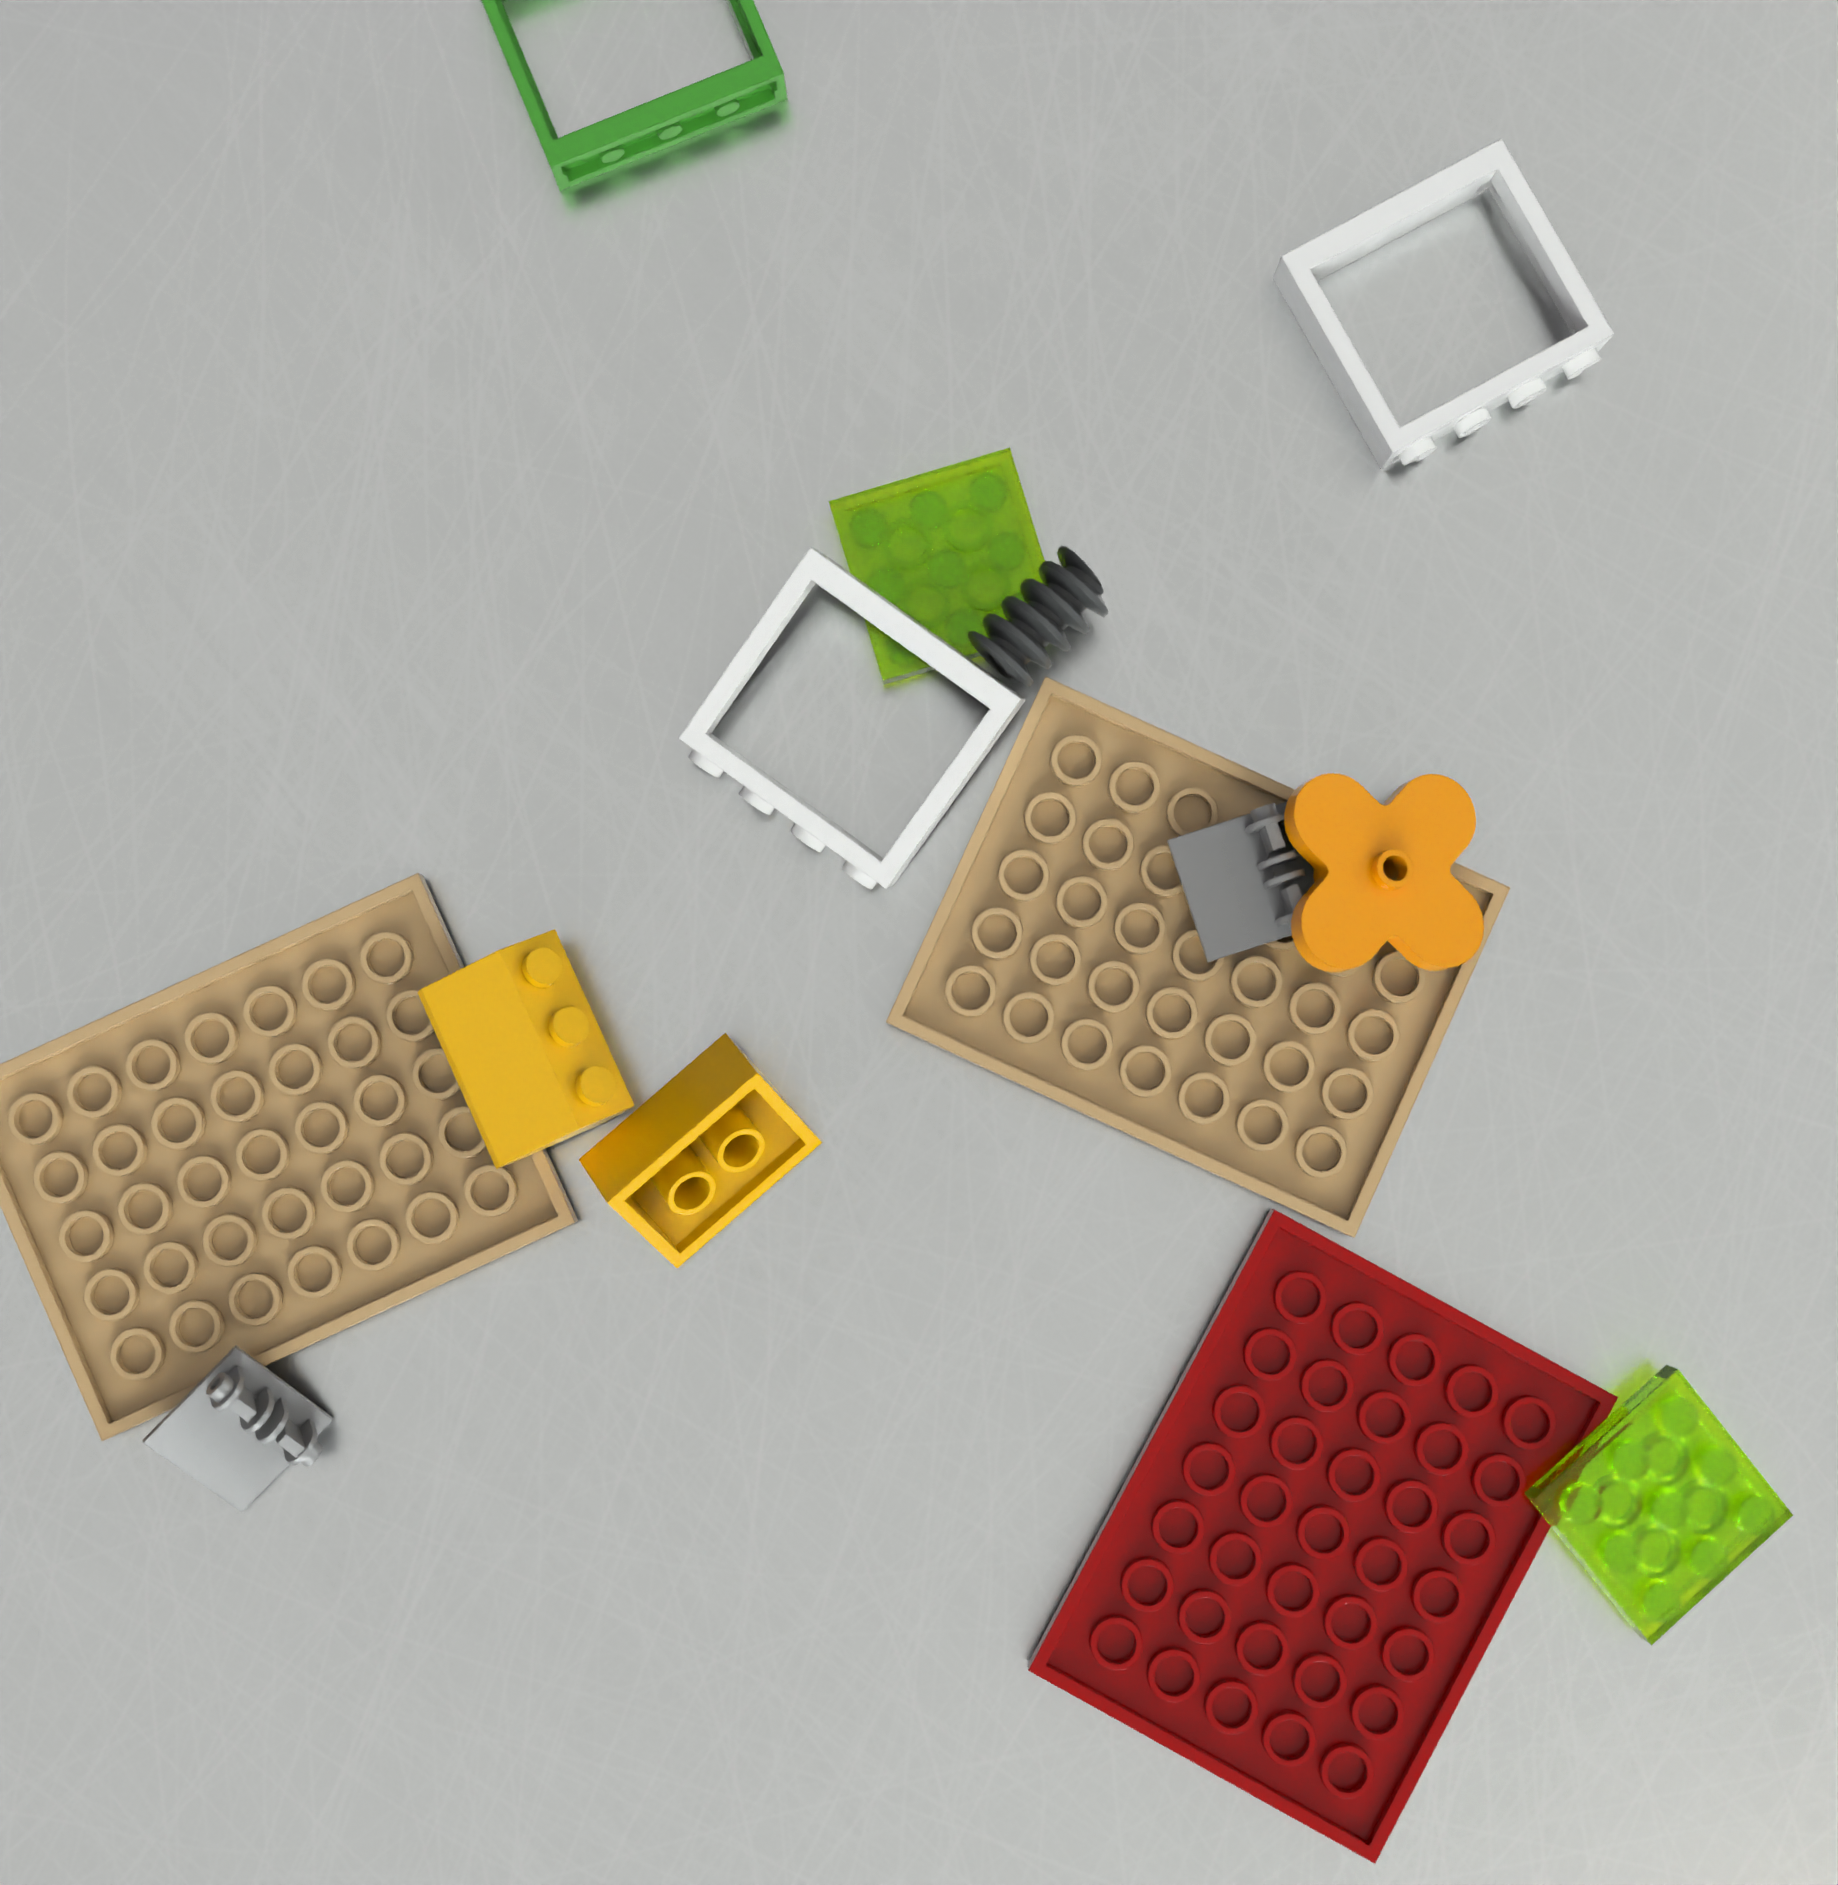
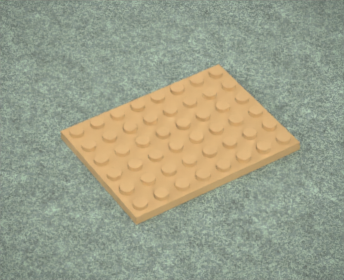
[886,676,1510,1238]
[0,873,578,1441]

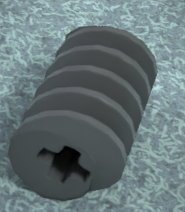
[967,546,1108,687]

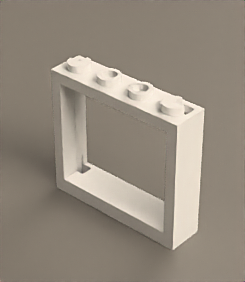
[1272,138,1614,469]
[679,547,1026,889]

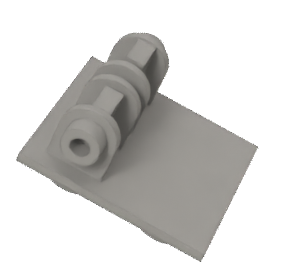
[1167,802,1315,962]
[143,1345,333,1512]

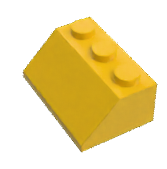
[417,929,635,1169]
[579,1033,822,1268]

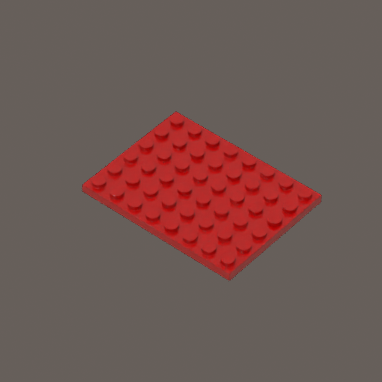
[1027,1209,1618,1864]

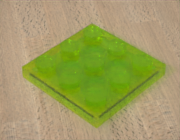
[829,447,1045,685]
[1524,1364,1793,1645]

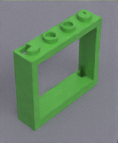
[481,0,787,191]

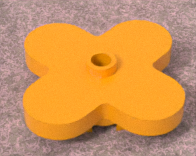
[1284,773,1484,972]

